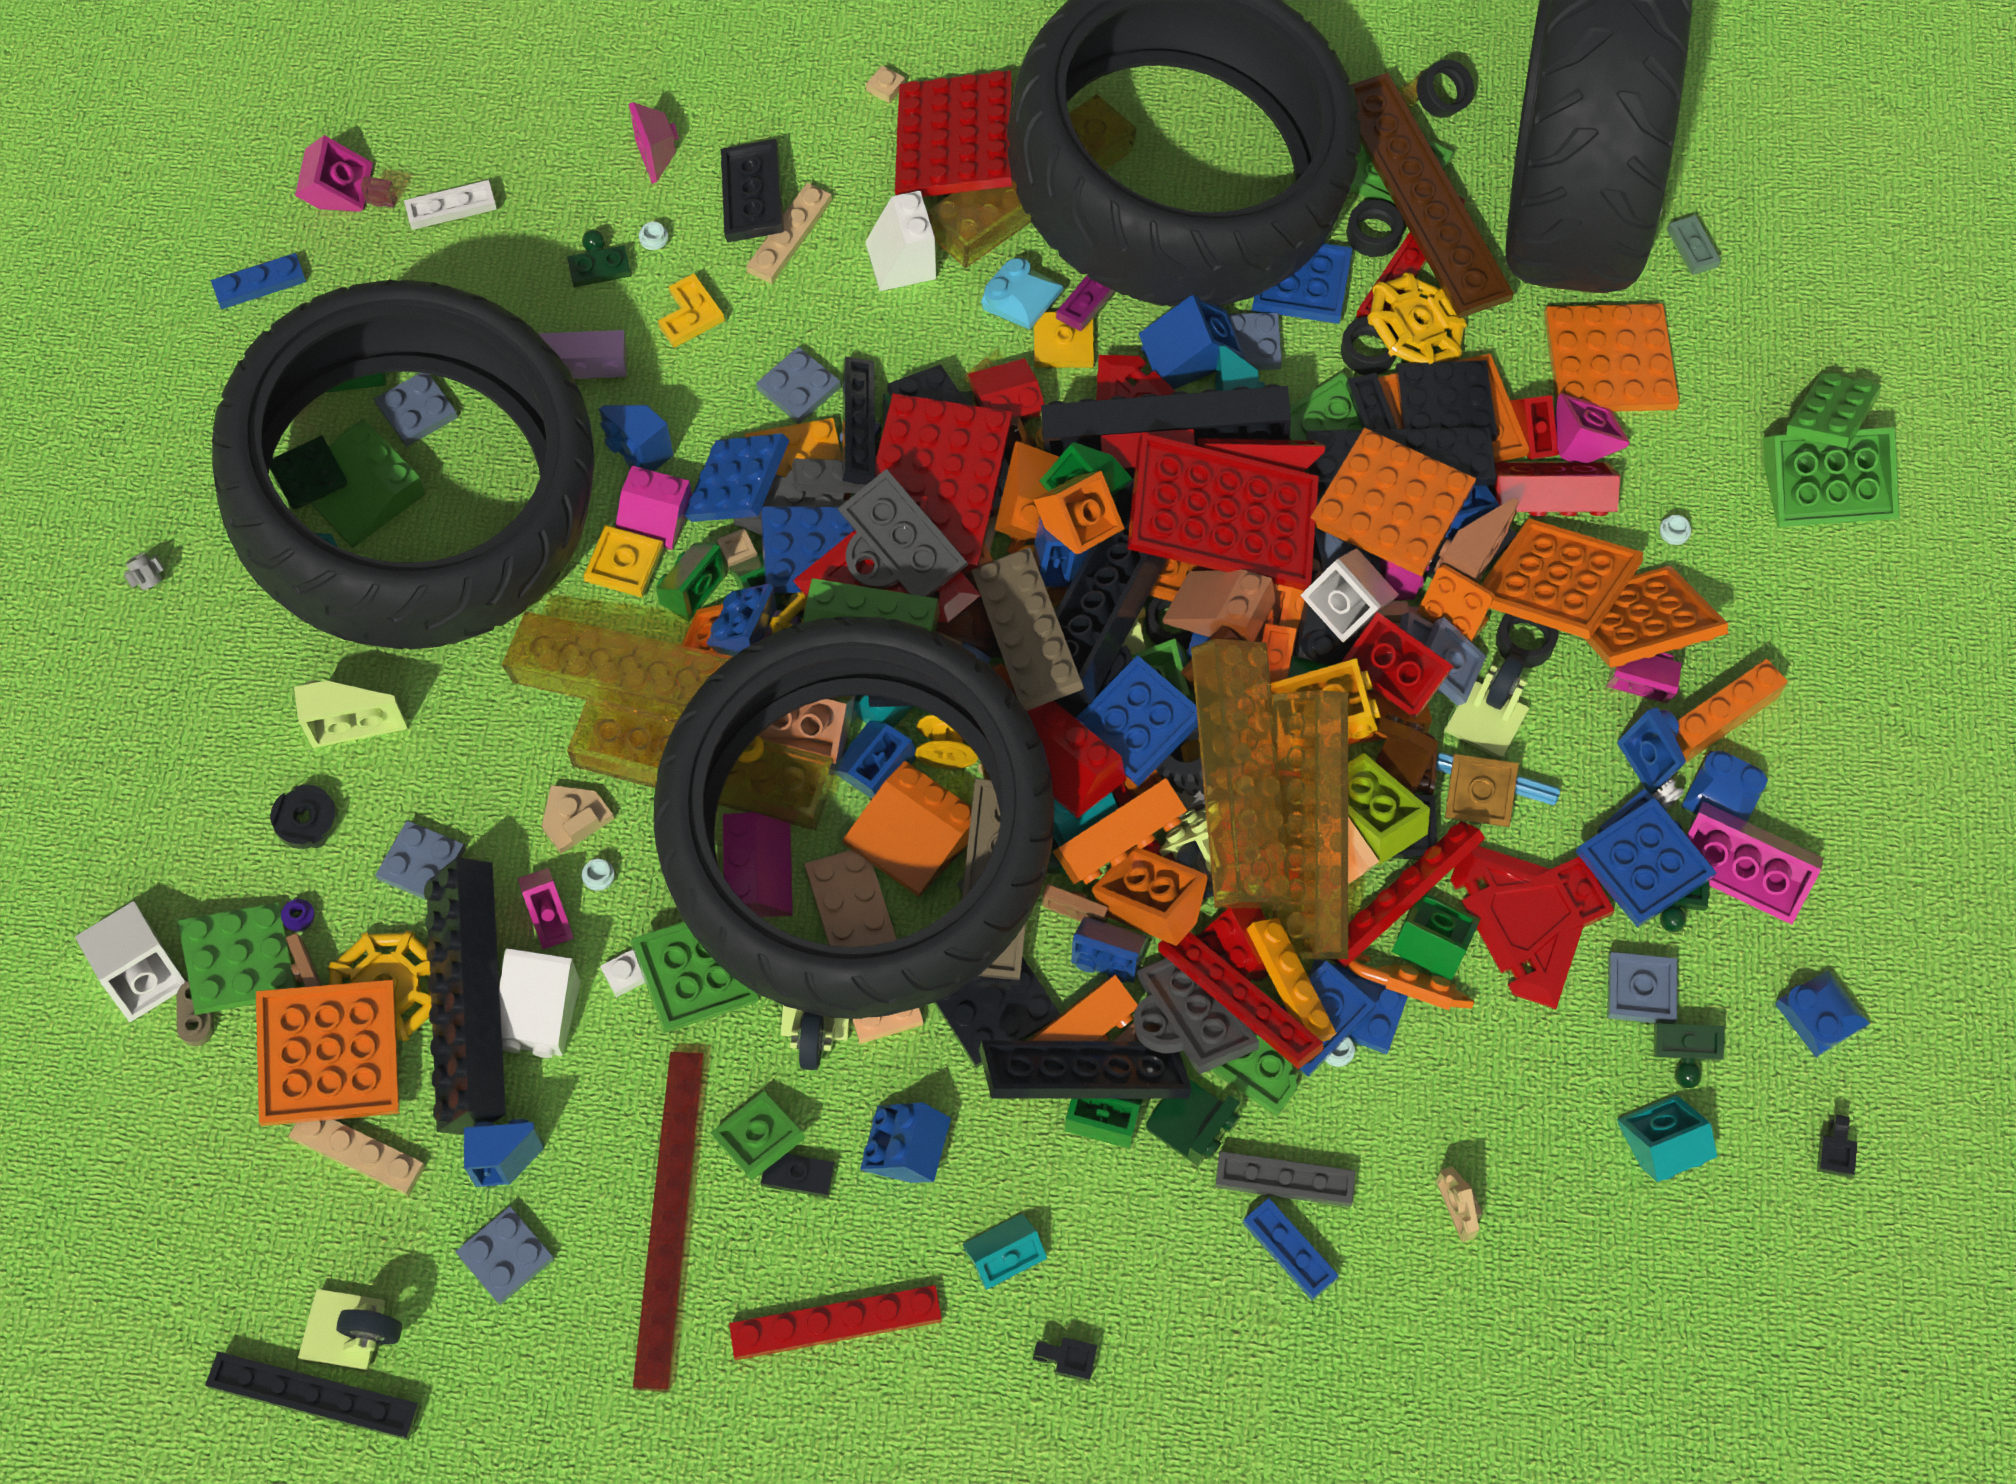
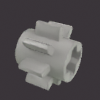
[124,552,164,590]

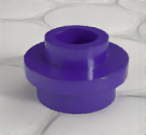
[281,899,315,931]

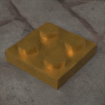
[1445,754,1519,827]

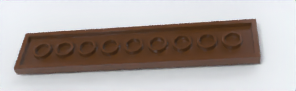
[1349,73,1514,319]

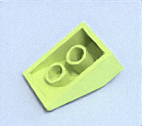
[294,680,408,748]

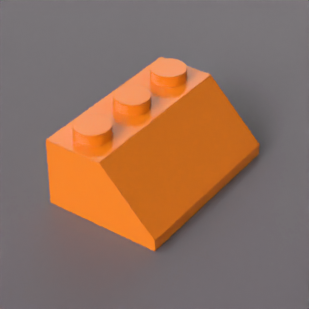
[1092,846,1208,946]

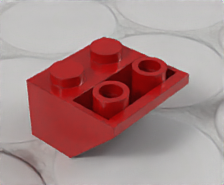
[1197,903,1269,982]

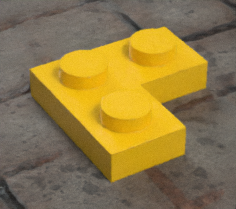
[658,273,725,348]

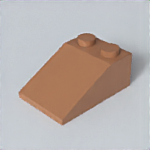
[1434,498,1519,583]
[1163,570,1276,650]
[759,695,856,764]

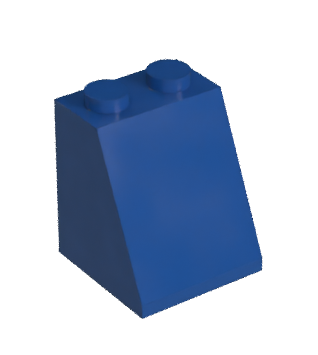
[1139,295,1245,389]

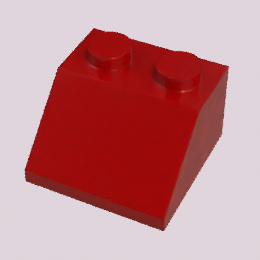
[968,358,1045,421]

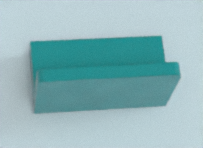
[963,1214,1047,1290]

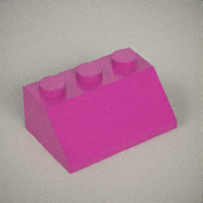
[723,812,793,917]

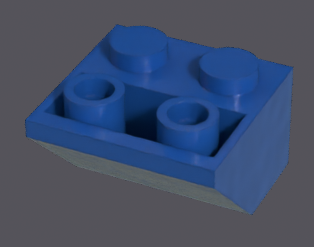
[599,405,674,471]
[1033,517,1090,587]
[706,583,776,660]
[830,721,917,799]
[1071,916,1147,983]
[860,1102,951,1183]
[464,1119,544,1187]

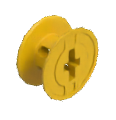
[915,715,978,769]

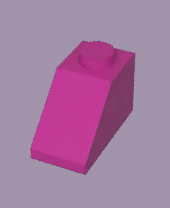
[518,868,574,949]

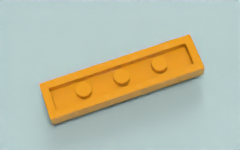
[1247,918,1337,1041]

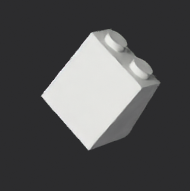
[865,191,936,291]
[1300,548,1399,642]
[75,901,186,1022]
[499,948,581,1058]

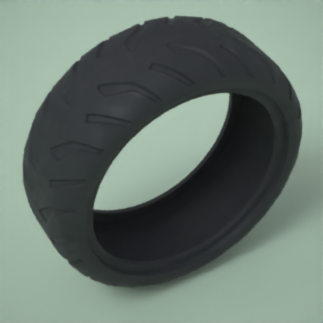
[1007,0,1360,307]
[1505,0,1693,293]
[212,279,594,650]
[654,617,1054,1019]

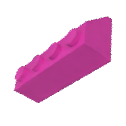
[1686,802,1824,925]

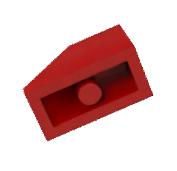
[1510,395,1559,459]

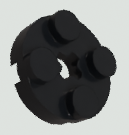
[270,785,338,849]

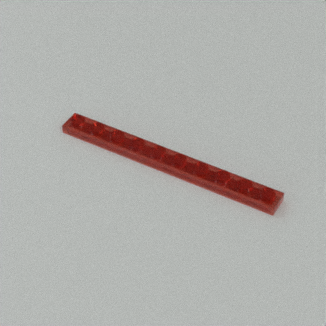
[633,1052,705,1392]

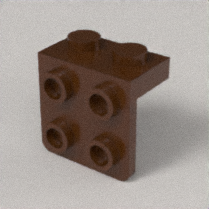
[1375,713,1439,794]

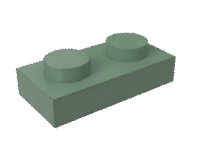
[1667,215,1721,275]

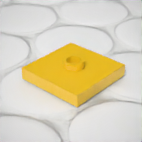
[1034,312,1094,368]
[583,525,664,598]

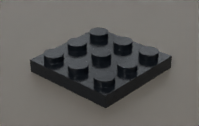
[1395,360,1497,442]
[934,956,1060,1068]

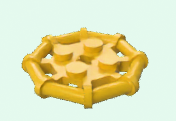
[1367,273,1467,364]
[327,930,431,1042]

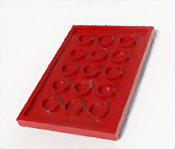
[895,71,1013,197]
[875,393,1013,571]
[1127,433,1319,591]

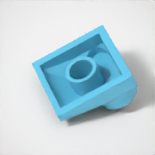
[981,258,1064,330]

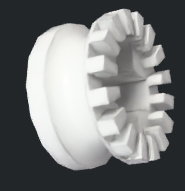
[1653,779,1684,809]

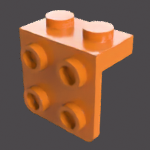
[1417,565,1494,642]

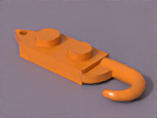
[1347,954,1475,1010]

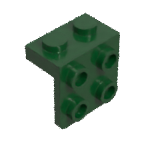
[270,435,347,510]
[1146,1078,1241,1167]

